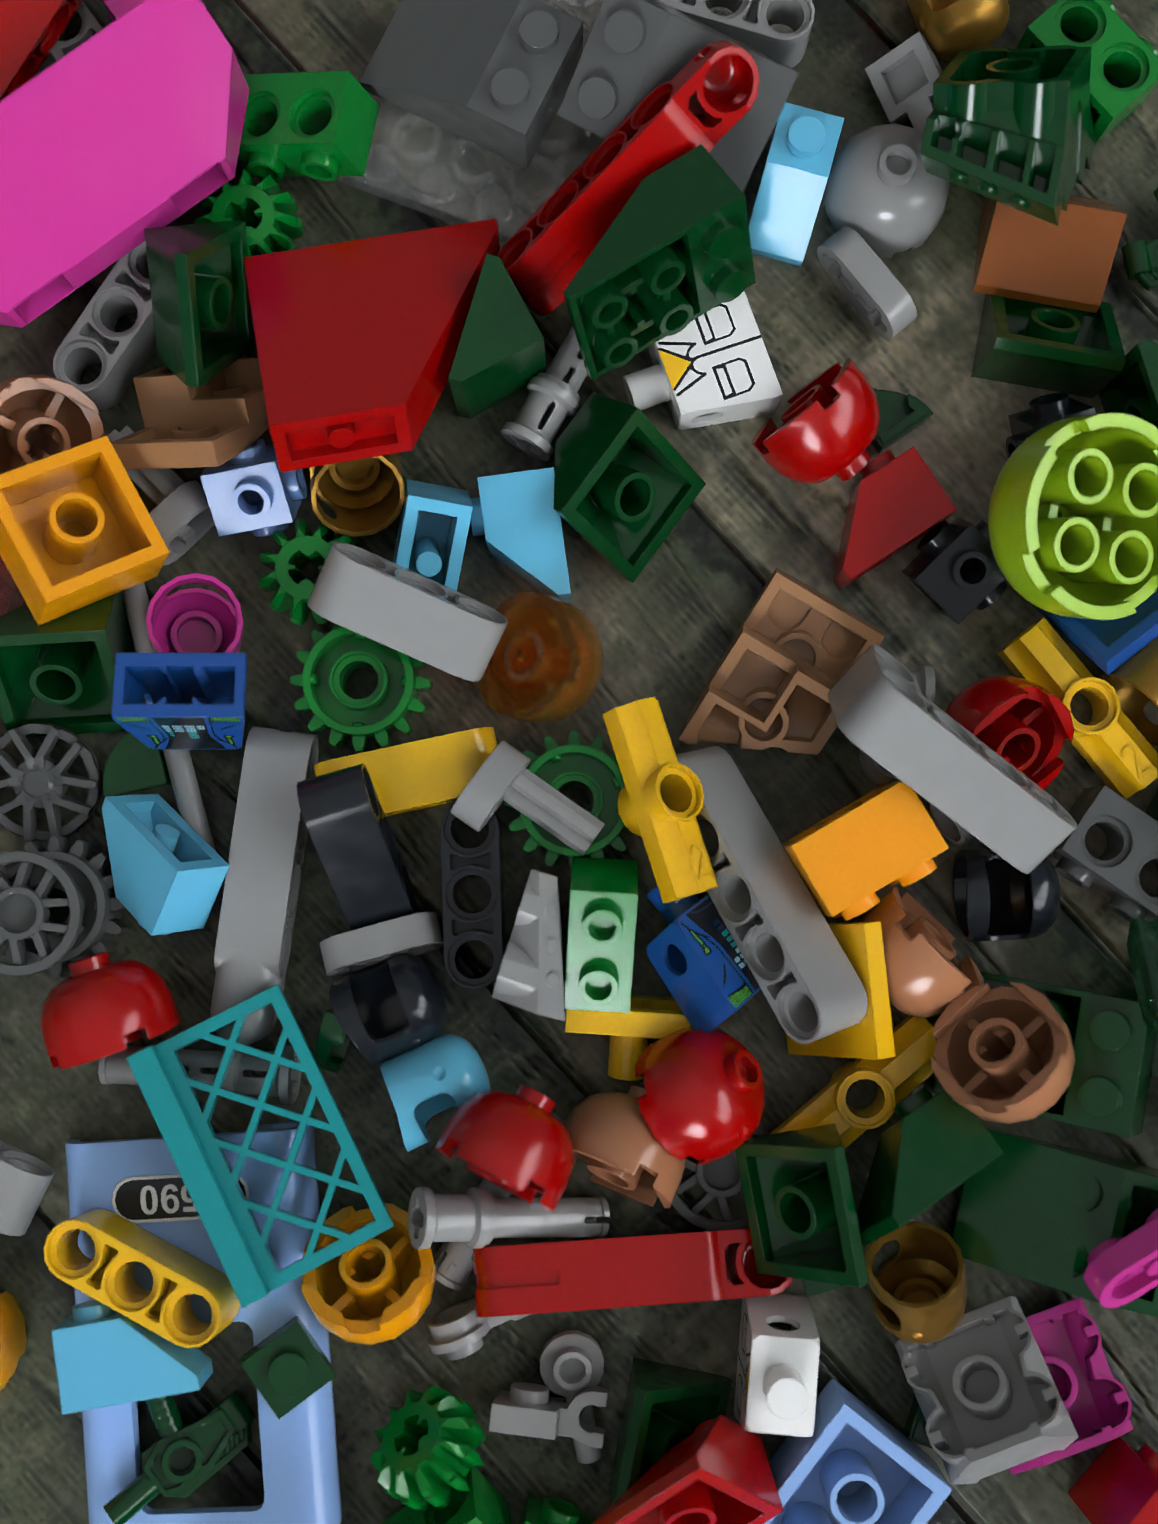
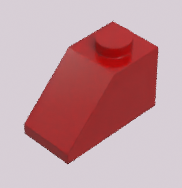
[833,446,957,590]

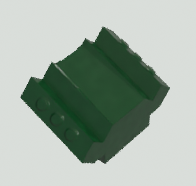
[920,45,1095,226]

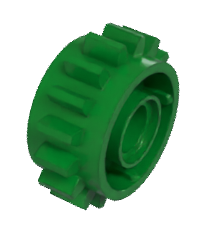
[290,623,433,753]
[504,731,629,871]

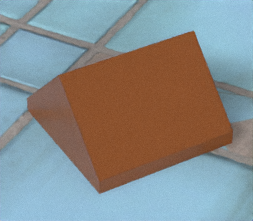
[972,195,1127,313]

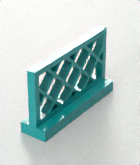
[126,984,394,1309]

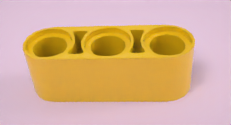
[313,727,497,817]
[44,1208,240,1348]

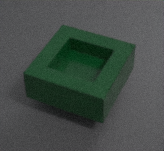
[240,1316,336,1419]

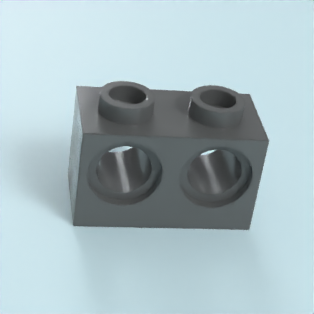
[1049,785,1158,926]

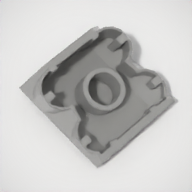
[492,869,566,1021]
[895,1296,1079,1485]

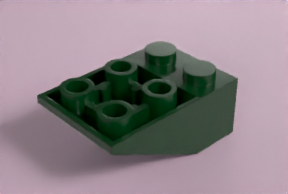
[563,144,756,380]
[933,971,1158,1138]
[950,1127,1158,1317]

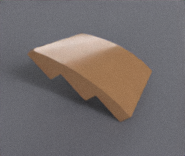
[111,355,269,470]
[679,567,885,755]

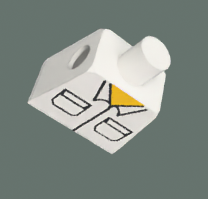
[623,291,783,430]
[734,1292,820,1437]

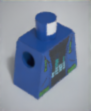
[112,653,247,750]
[646,886,761,1033]

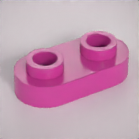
[1083,1208,1158,1308]

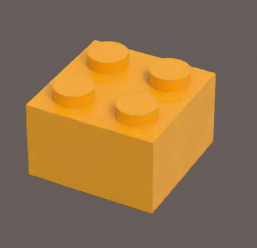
[0,435,170,626]
[782,780,949,921]

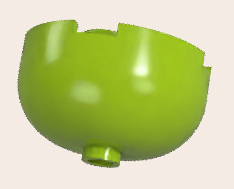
[988,413,1158,620]

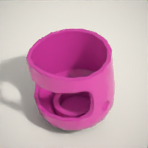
[146,573,243,653]

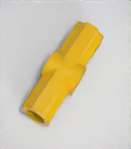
[997,617,1158,799]
[602,697,719,904]
[770,1015,937,1149]

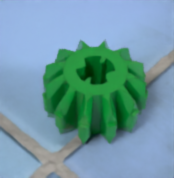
[194,169,304,256]
[257,519,356,627]
[369,1385,487,1512]

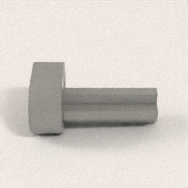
[107,426,215,566]
[450,740,605,856]

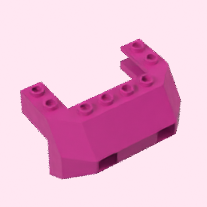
[0,0,250,328]

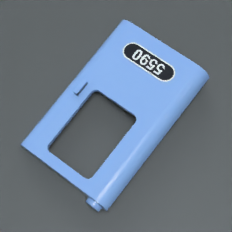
[65,1121,343,1524]

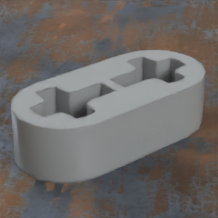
[817,226,917,340]
[320,912,444,976]

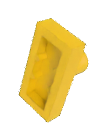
[565,995,691,1081]

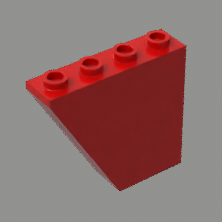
[244,218,500,472]

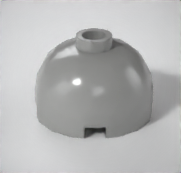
[822,123,950,259]

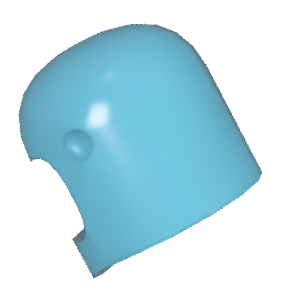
[380,1034,491,1152]

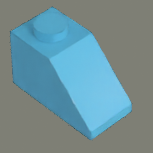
[749,102,845,267]
[471,467,571,605]
[392,479,473,591]
[101,793,230,936]
[51,1299,213,1415]

